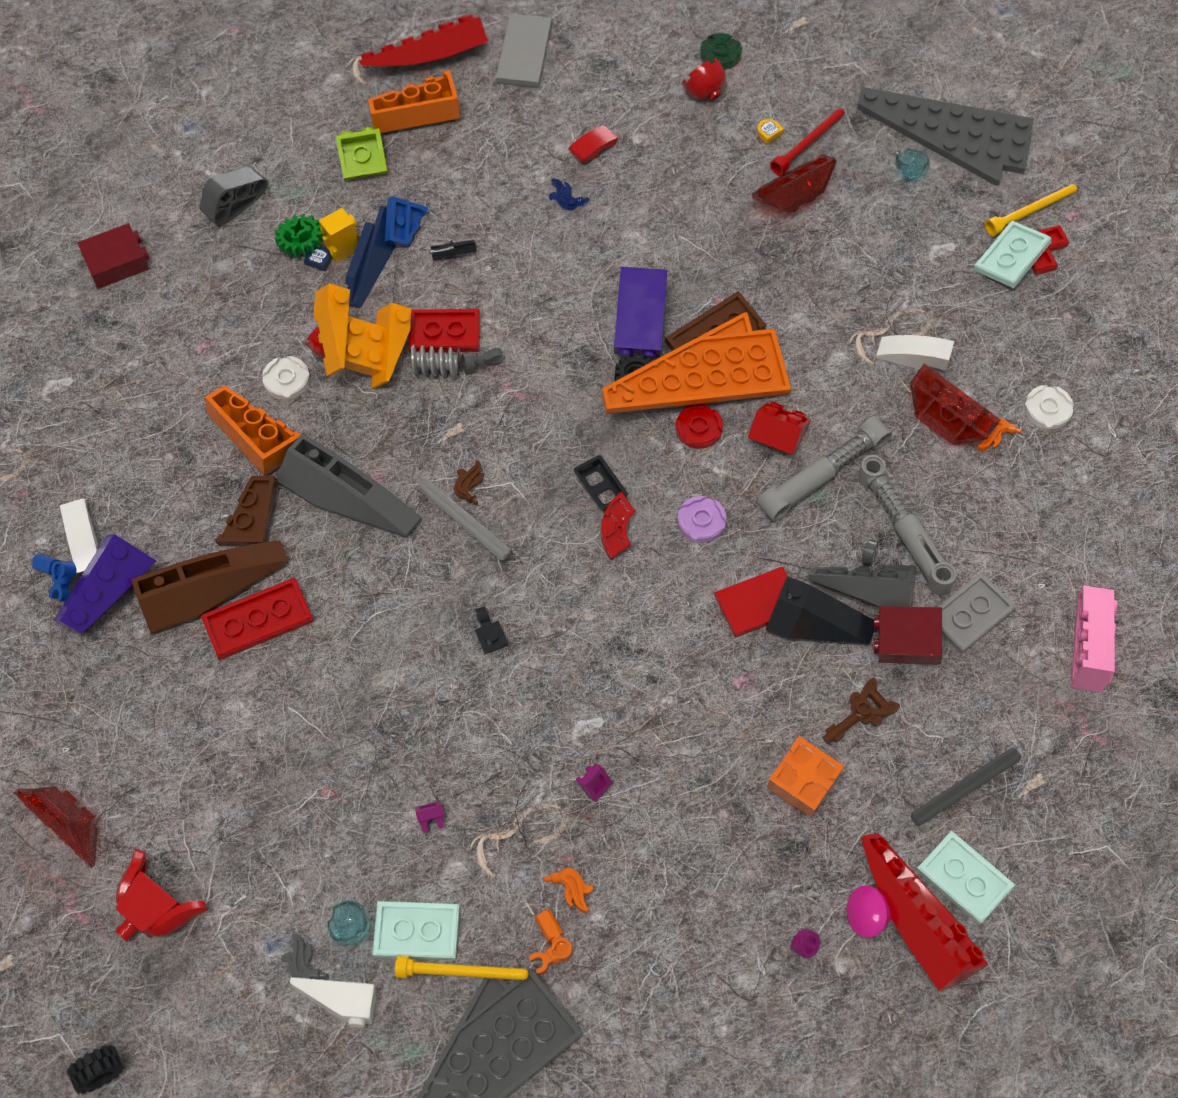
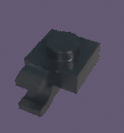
[475,606,508,655]

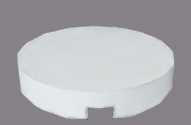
[262,356,310,400]
[1024,385,1073,429]

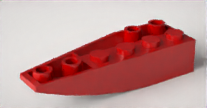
[357,14,488,66]
[861,833,989,991]

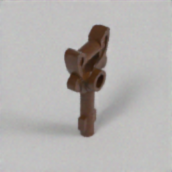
[822,677,900,745]

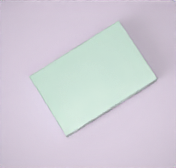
[974,221,1051,288]
[916,831,1015,926]
[373,901,460,961]

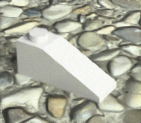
[290,977,377,1028]

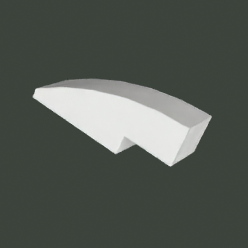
[876,335,954,370]
[60,498,99,575]

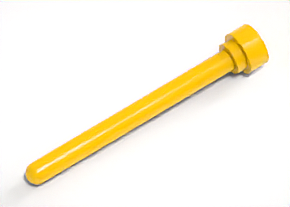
[985,184,1077,237]
[395,955,528,980]

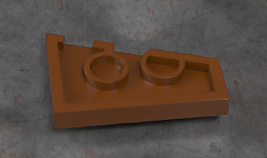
[215,476,277,546]

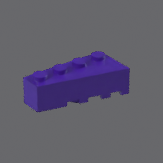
[53,534,156,634]

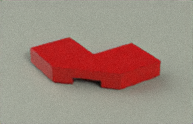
[1031,225,1069,276]

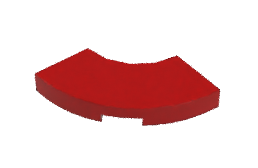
[600,492,636,560]

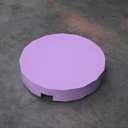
[677,496,727,543]

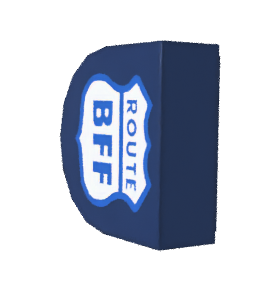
[304,246,331,271]

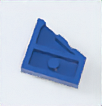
[385,196,428,247]

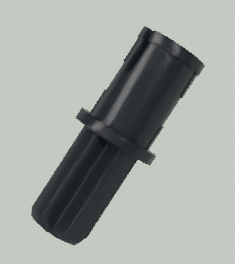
[430,239,477,261]

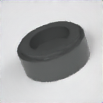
[862,539,879,566]

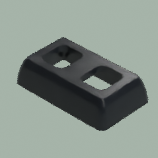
[574,455,628,511]

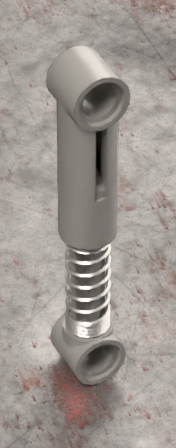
[757,416,892,521]
[859,455,956,596]

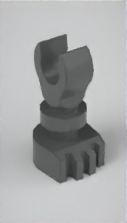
[461,348,503,375]

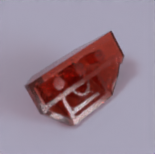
[751,155,837,213]
[910,364,1001,446]
[13,786,97,868]

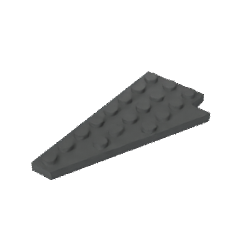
[857,87,1034,186]
[417,965,583,1098]

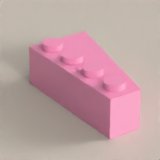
[1071,585,1117,692]

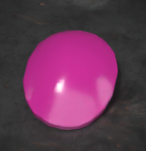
[846,885,891,938]

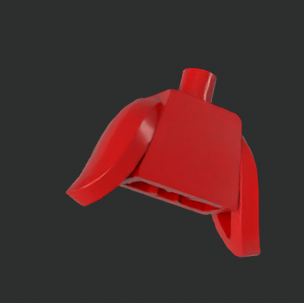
[115,849,208,942]

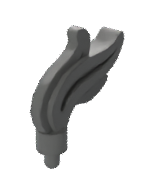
[281,934,328,980]

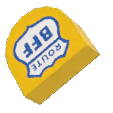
[757,119,784,144]

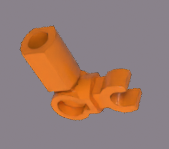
[529,909,573,975]

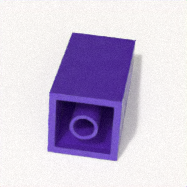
[614,266,667,360]

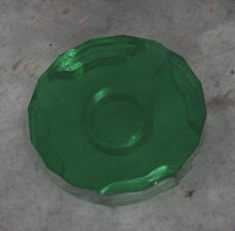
[699,33,742,70]

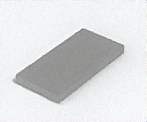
[496,13,552,87]

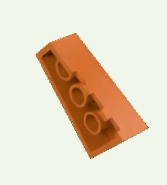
[368,70,460,133]
[205,385,301,476]

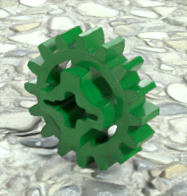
[275,214,324,258]

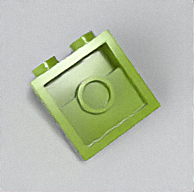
[335,127,388,181]

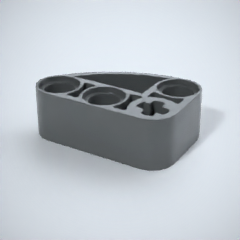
[200,166,268,225]

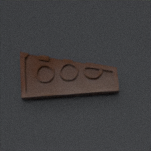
[664,291,767,351]

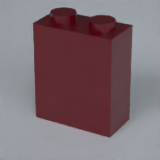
[77,223,150,289]
[874,606,942,664]

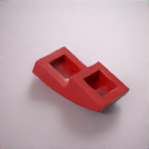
[568,125,618,163]

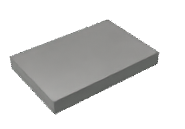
[938,572,1017,654]

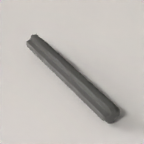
[910,747,1021,826]

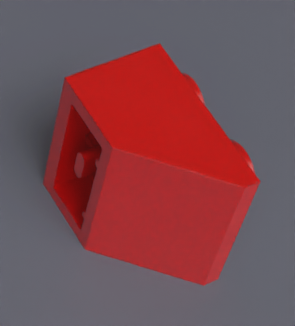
[748,402,811,455]

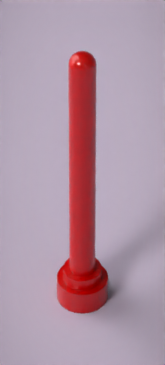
[770,108,844,176]

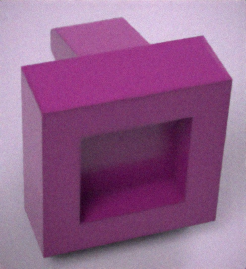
[576,763,612,802]
[415,800,444,832]

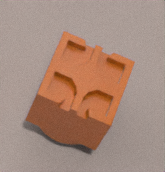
[767,736,844,818]

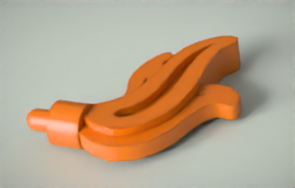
[977,418,1022,451]
[544,868,593,913]

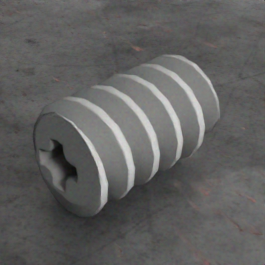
[410,345,461,378]

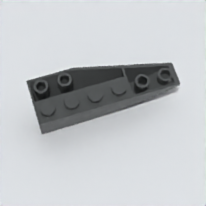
[276,433,422,537]

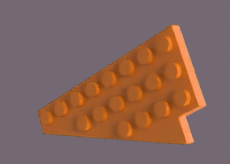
[601,312,791,414]

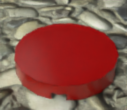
[675,404,723,449]

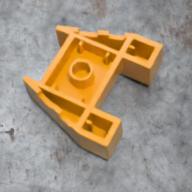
[313,283,411,389]

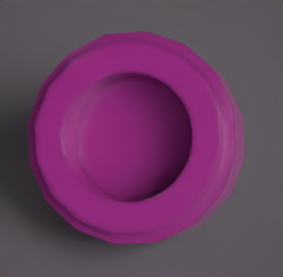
[790,929,820,958]

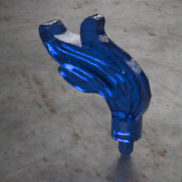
[549,179,590,210]

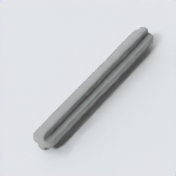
[418,478,511,561]

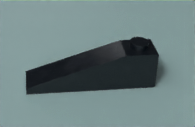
[765,576,874,645]

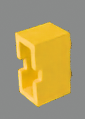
[319,208,360,263]

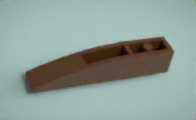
[131,540,289,634]

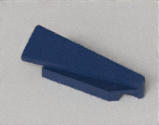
[345,206,396,308]

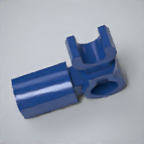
[32,554,76,602]

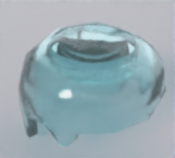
[895,148,930,179]
[327,900,370,945]

